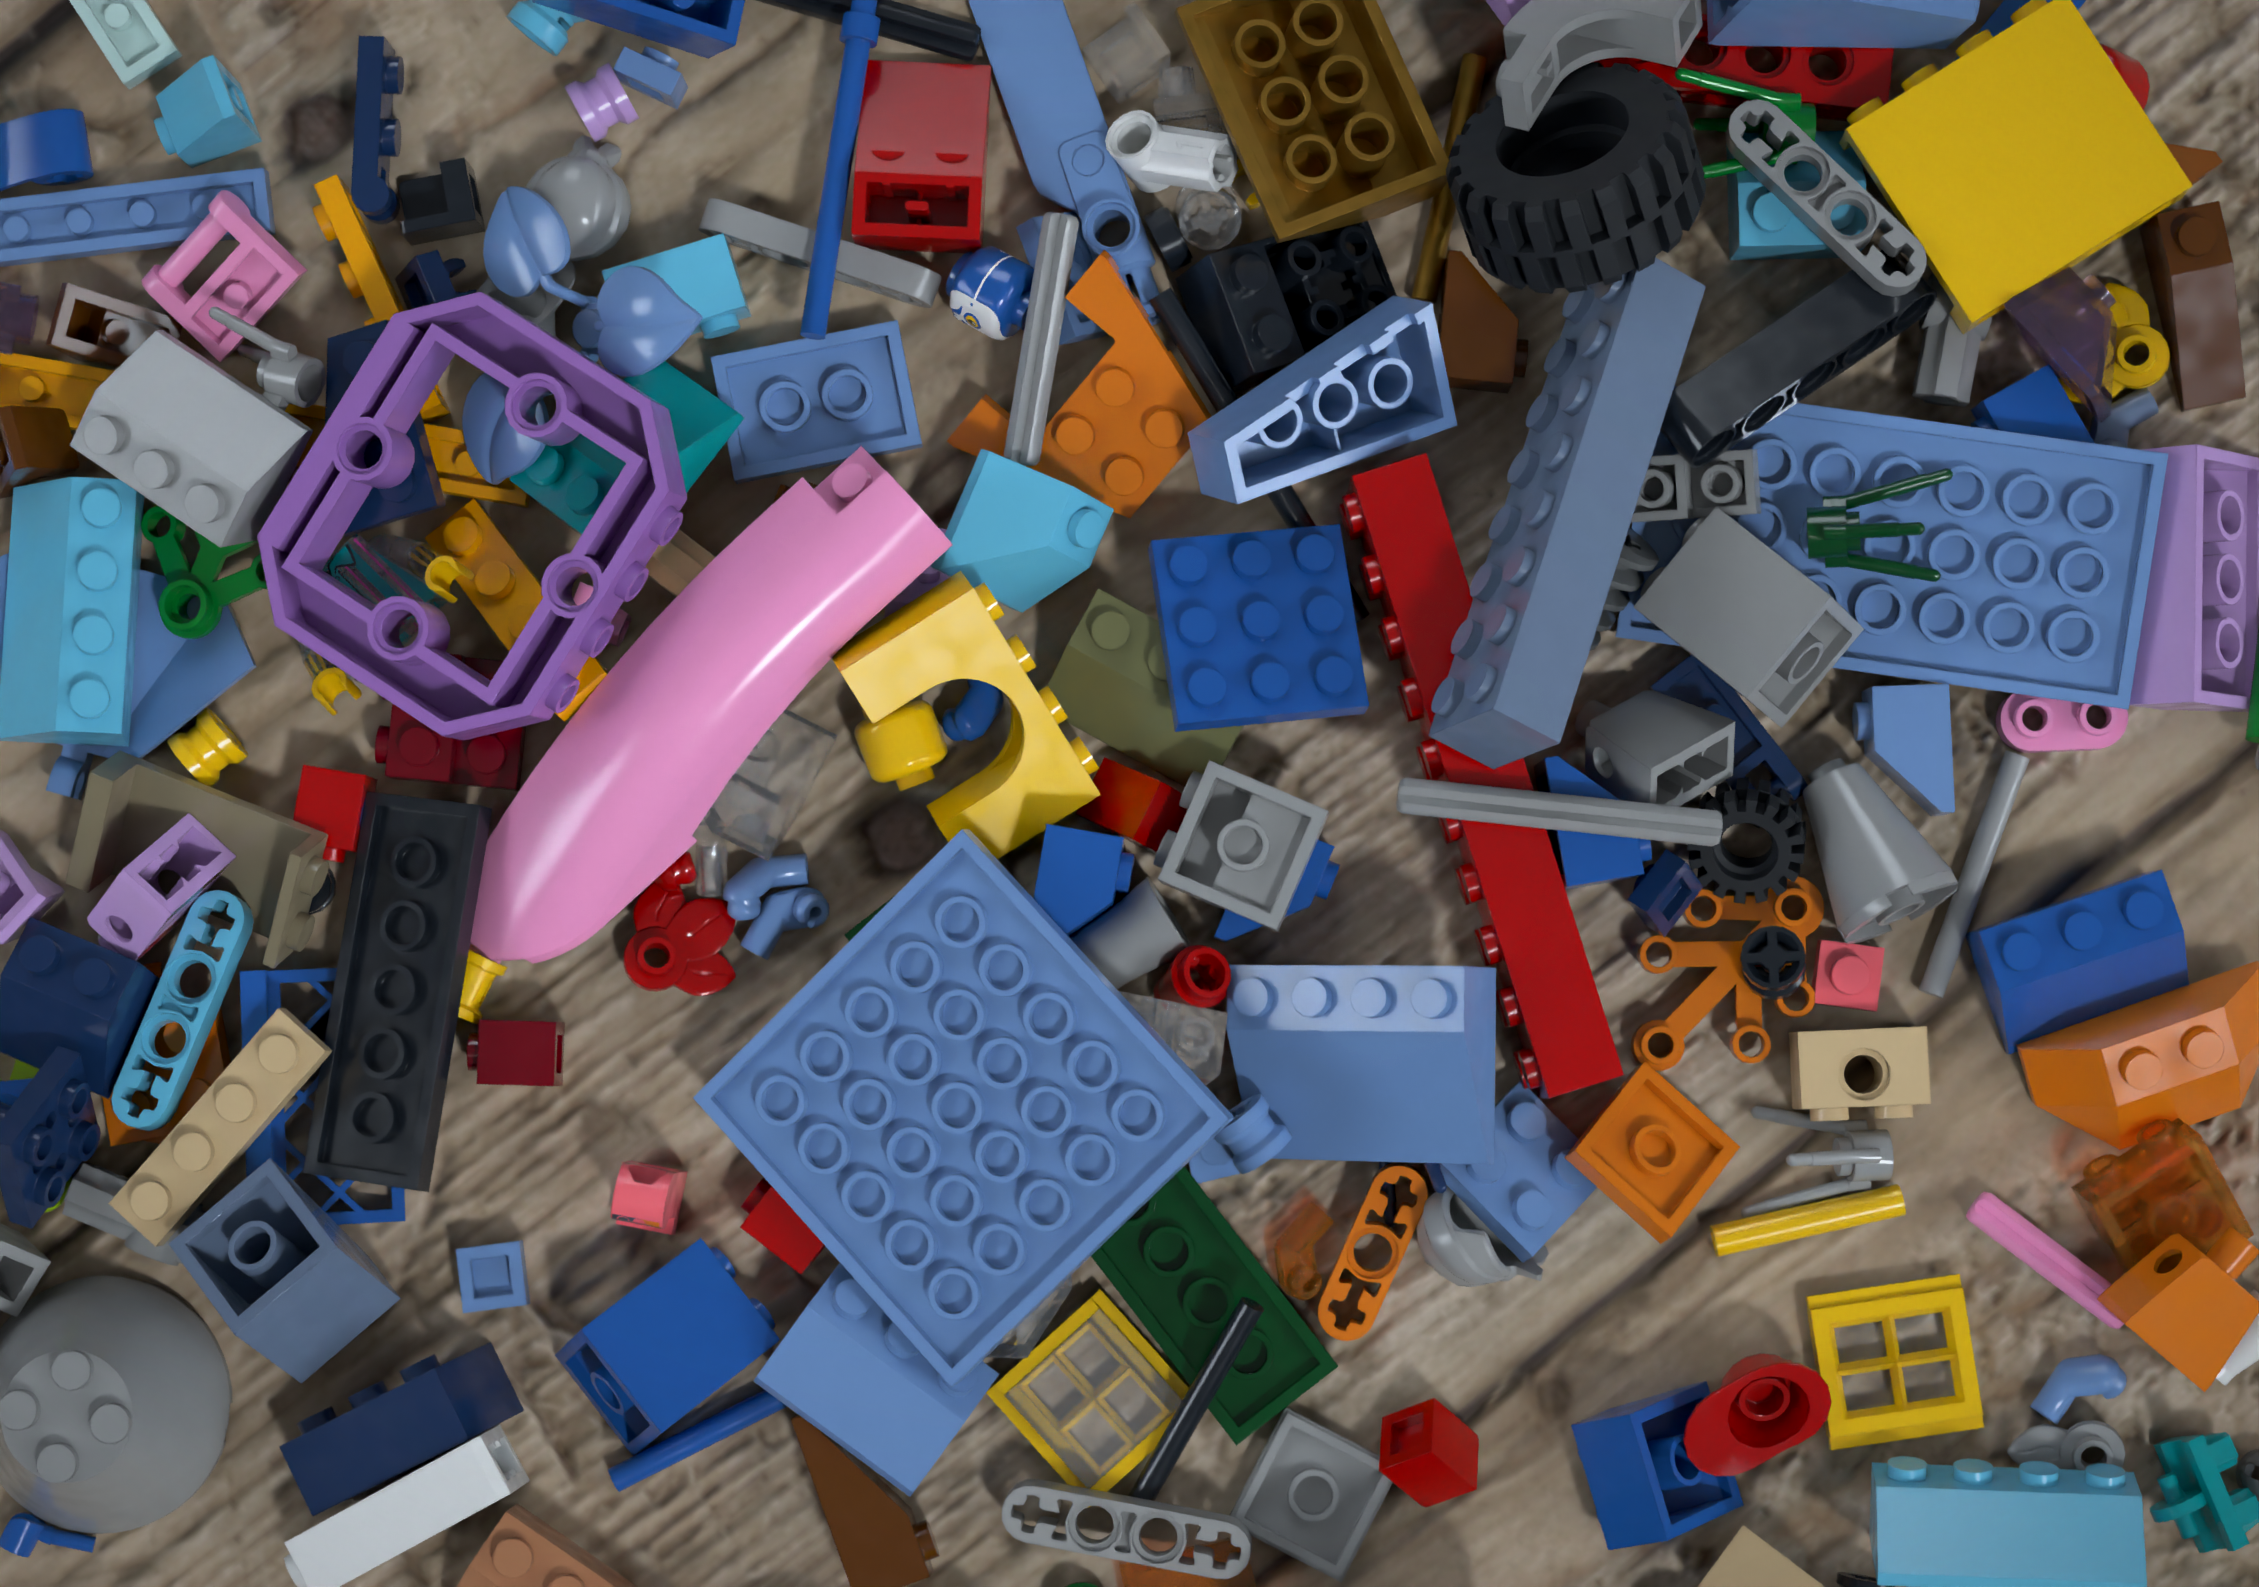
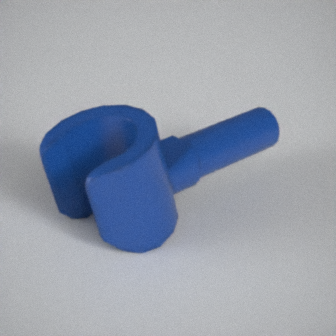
[0,1512,96,1558]

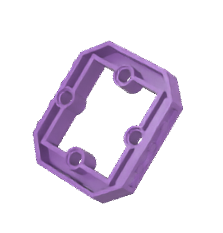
[257,292,687,740]

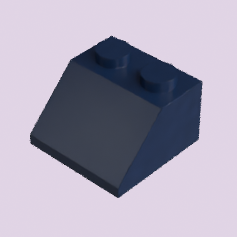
[0,917,160,1099]

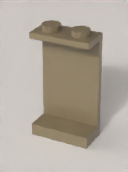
[65,750,329,968]

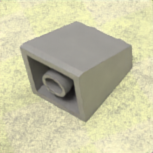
[1633,506,1864,728]

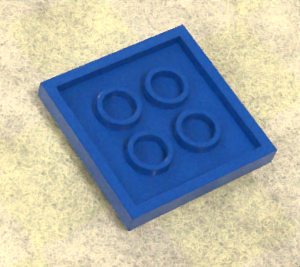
[1148,524,1369,732]

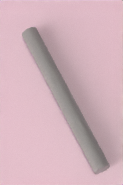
[1919,751,2030,999]

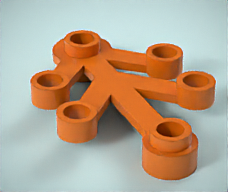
[1631,877,1824,1071]

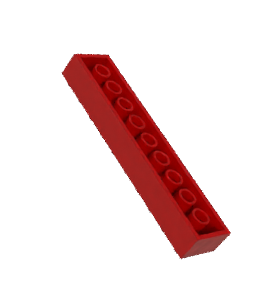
[1339,453,1624,1098]

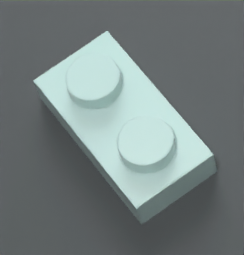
[69,0,182,90]

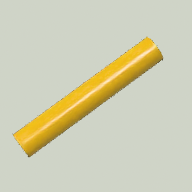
[1710,1184,1906,1257]

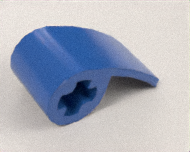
[0,109,94,192]

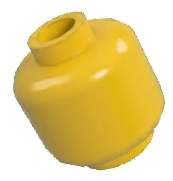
[854,699,948,791]

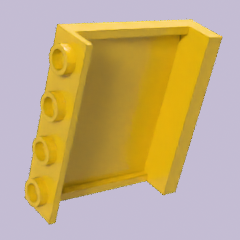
[1839,0,2193,334]

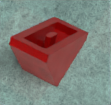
[1076,757,1188,854]

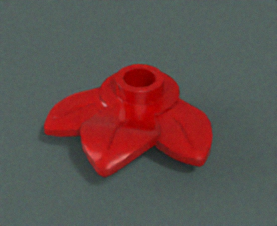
[623,883,736,996]

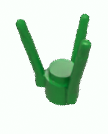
[1675,68,1816,179]

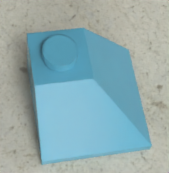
[931,449,1114,613]

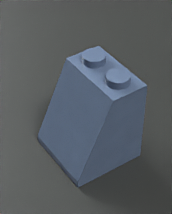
[169,1158,401,1384]

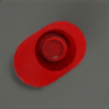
[1683,1353,1832,1476]

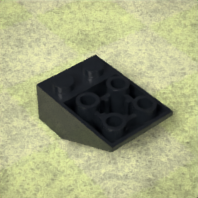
[1175,221,1397,392]

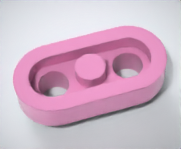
[1996,693,2128,753]

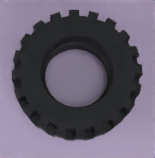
[1446,62,1706,294]

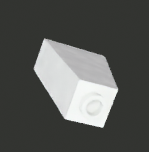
[284,1424,530,1587]

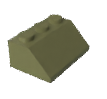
[1048,588,1245,787]

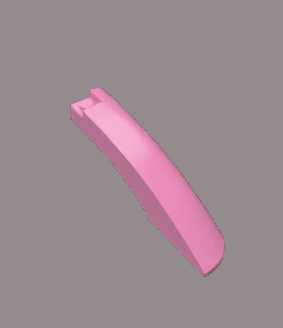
[469,446,953,964]

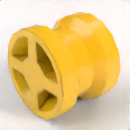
[167,707,248,787]

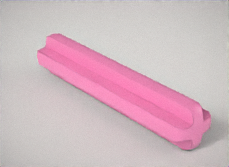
[1966,1192,2124,1329]

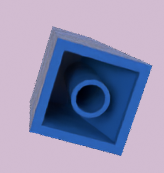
[555,1238,780,1456]

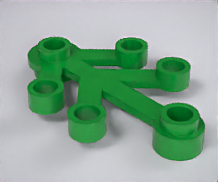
[141,506,268,639]

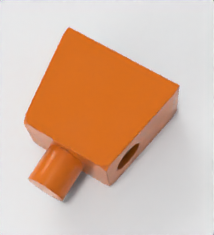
[2097,1226,2259,1392]

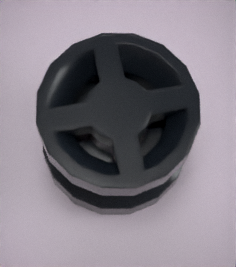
[1740,925,1806,1000]

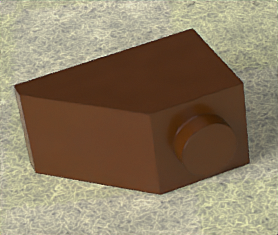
[1438,250,1528,394]

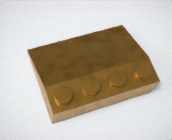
[1174,0,1449,243]

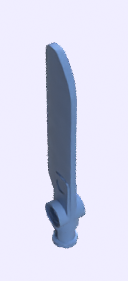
[968,0,1161,326]

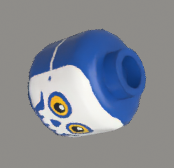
[946,246,1034,341]

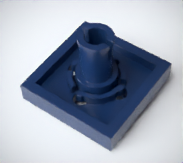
[0,1046,101,1229]

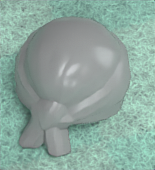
[525,136,632,261]
[1417,1186,1549,1287]

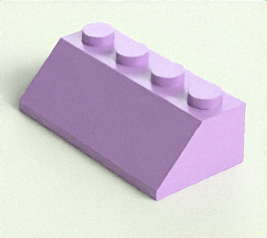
[2129,444,2259,712]

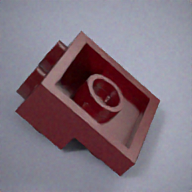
[375,654,526,791]

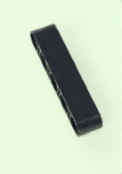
[1660,250,1937,468]

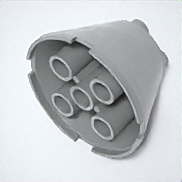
[0,1275,233,1534]

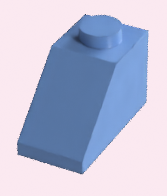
[1852,684,1955,816]

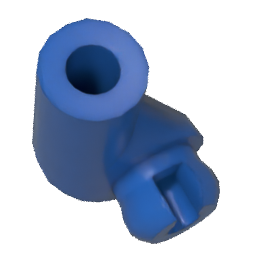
[942,679,1004,741]

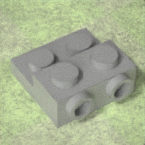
[1153,760,1329,932]

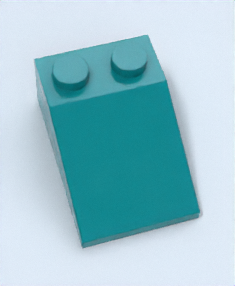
[509,361,744,535]

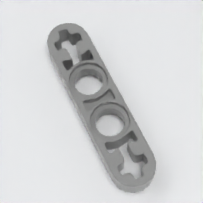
[1725,99,1927,297]
[698,198,942,308]
[1002,1479,1252,1579]

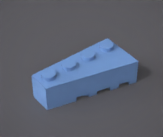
[1188,295,1457,504]

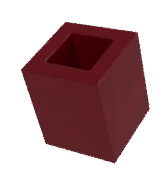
[467,1020,565,1086]

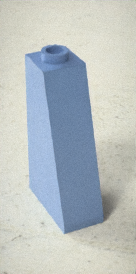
[1707,0,1980,49]

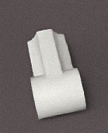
[1105,110,1239,193]

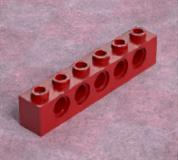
[1504,14,1894,122]

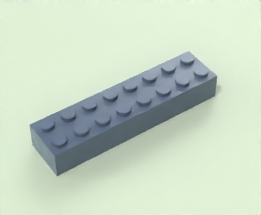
[1428,257,1706,769]

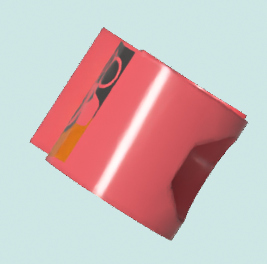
[611,1160,688,1235]

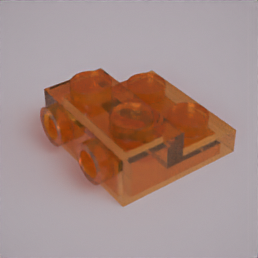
[2071,1118,2254,1274]

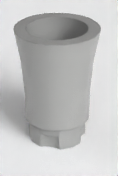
[1068,877,1191,989]

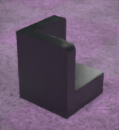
[399,158,486,246]

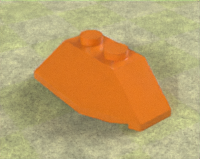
[2016,961,2259,1150]

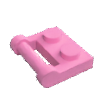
[141,190,307,362]

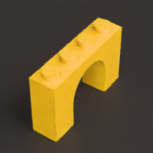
[832,571,1101,860]

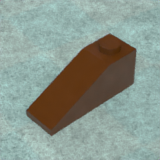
[2139,201,2246,412]
[791,1414,940,1587]

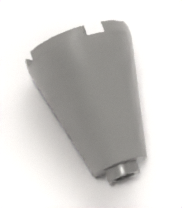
[1802,758,1959,944]

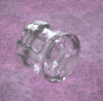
[1175,187,1242,251]

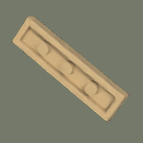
[108,1008,332,1247]

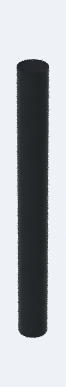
[1128,1297,1264,1501]

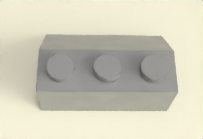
[69,330,313,548]

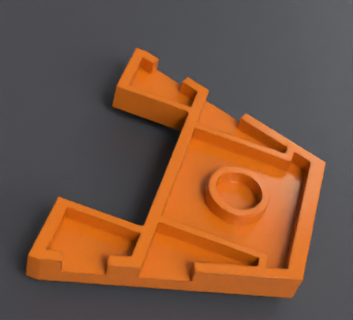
[947,250,1212,518]

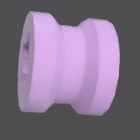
[564,62,639,142]

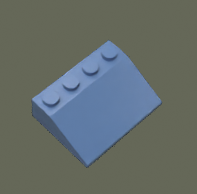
[1226,965,1496,1165]

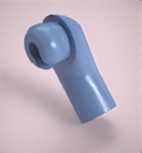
[723,853,809,920]
[740,886,829,960]

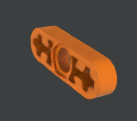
[1318,1162,1428,1341]

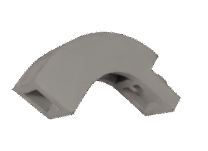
[1496,0,1703,131]

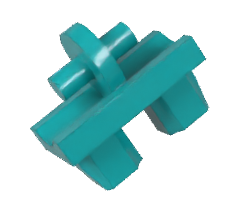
[2150,1432,2259,1553]

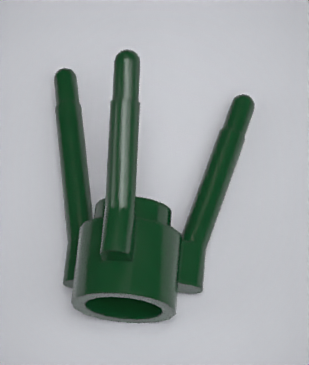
[1807,468,1953,582]

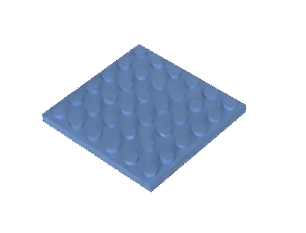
[693,829,1234,1387]

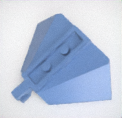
[0,553,257,800]

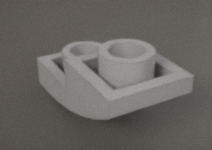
[1631,449,1761,523]

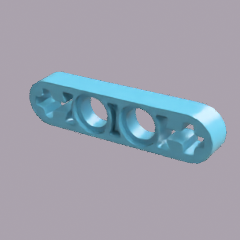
[111,890,254,1131]

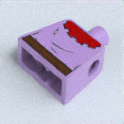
[87,813,237,961]

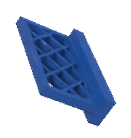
[239,968,405,1225]

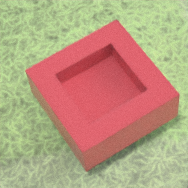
[1812,940,1885,1012]

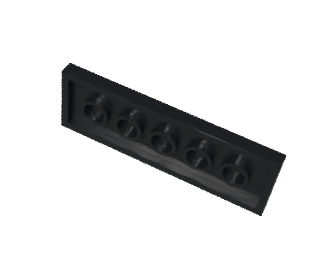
[303,791,492,1192]

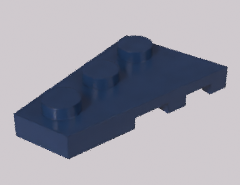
[325,320,446,538]

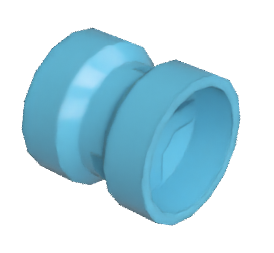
[506,0,586,56]

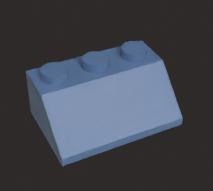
[754,1263,999,1497]

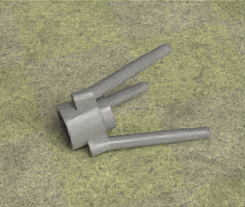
[209,307,326,411]
[1741,1106,1894,1218]

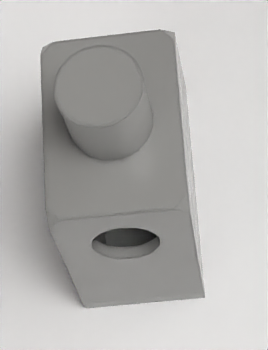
[1575,690,1735,806]

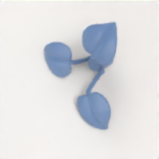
[462,186,703,485]

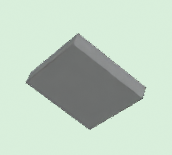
[1230,1407,1393,1583]

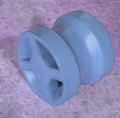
[1214,1094,1292,1174]

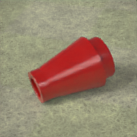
[1153,945,1231,1012]

